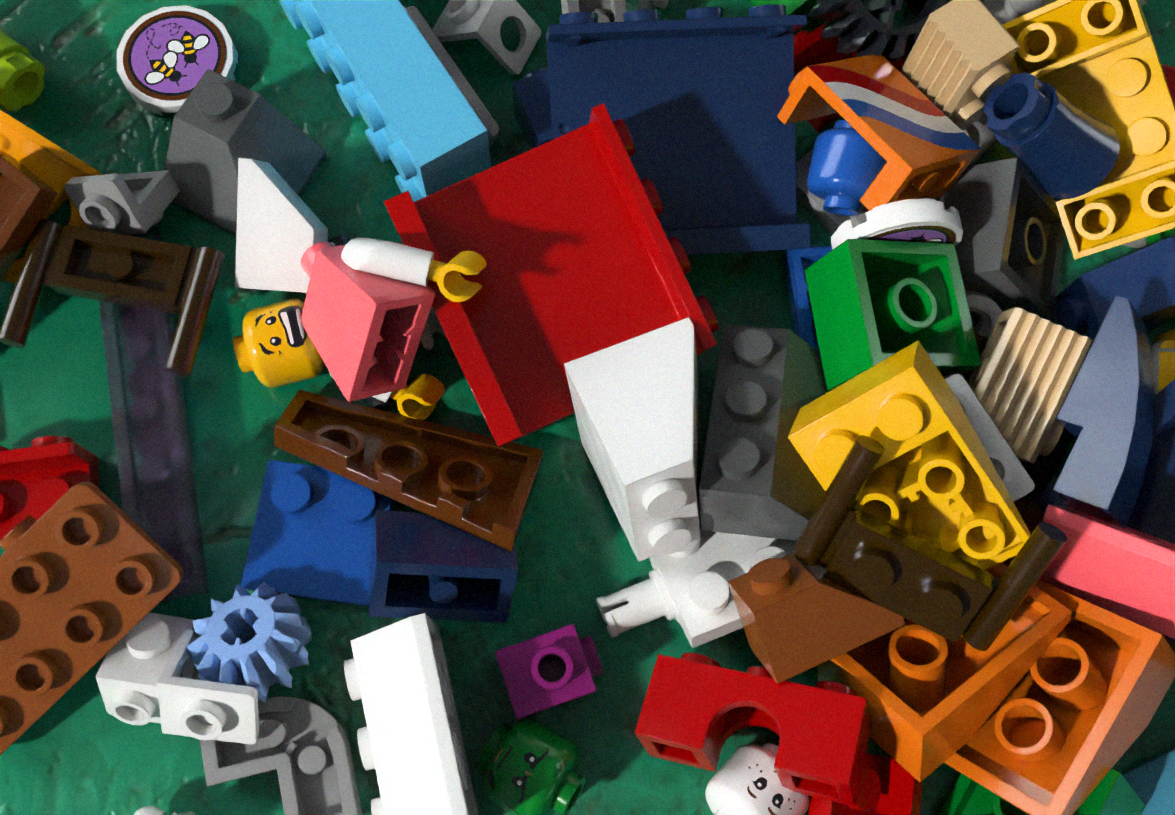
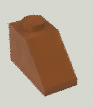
[728,553,905,684]

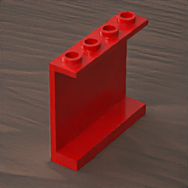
[383,103,719,447]

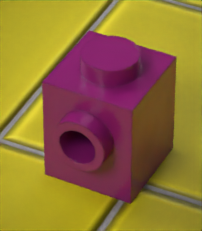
[495,624,604,720]

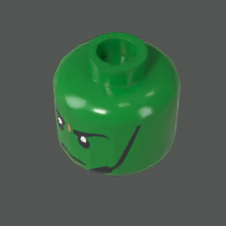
[477,718,586,815]

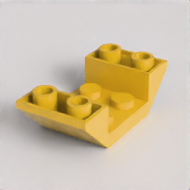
[1002,0,1175,260]

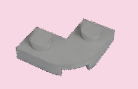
[200,697,362,815]

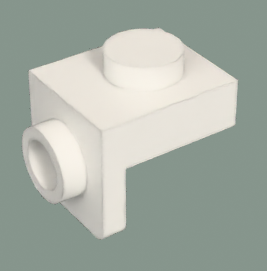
[95,612,195,725]

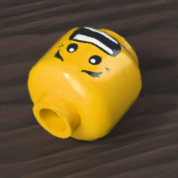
[233,299,324,388]

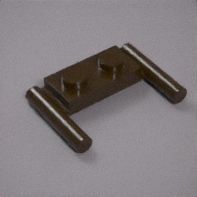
[0,219,225,377]
[792,435,1067,651]

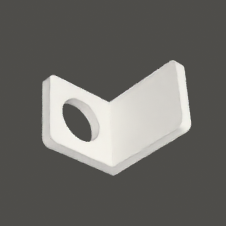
[432,0,541,75]
[157,629,259,745]

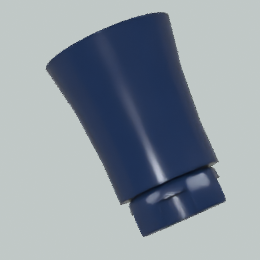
[983,73,1120,199]

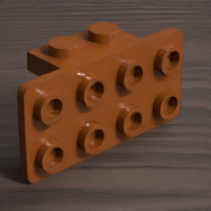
[0,482,184,755]

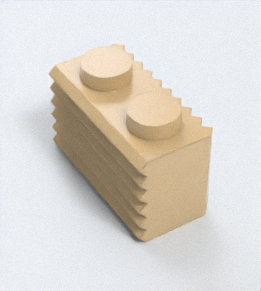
[900,0,1021,130]
[968,307,1092,464]

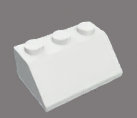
[344,613,479,815]

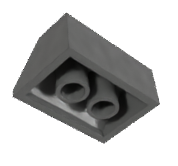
[699,324,829,541]

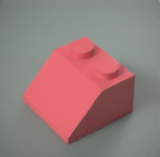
[1039,504,1175,639]

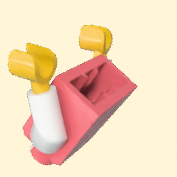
[301,238,487,420]

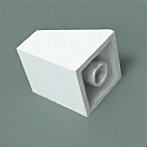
[564,317,701,562]

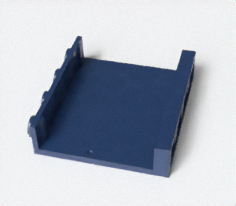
[546,5,810,255]

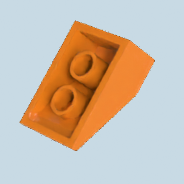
[817,562,1072,782]
[944,580,1175,815]

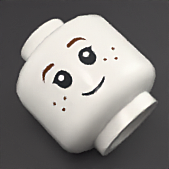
[705,743,810,815]

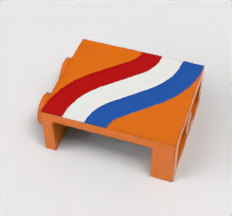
[777,54,981,211]

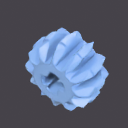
[187,582,312,703]

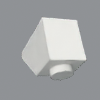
[235,158,335,293]

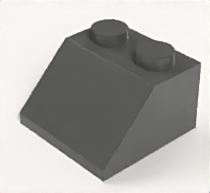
[939,157,1065,323]

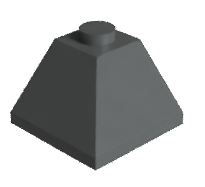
[164,69,327,236]

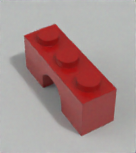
[635,653,872,807]

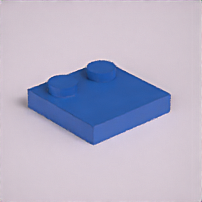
[241,459,396,608]

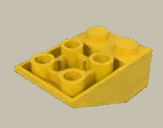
[788,341,1031,570]

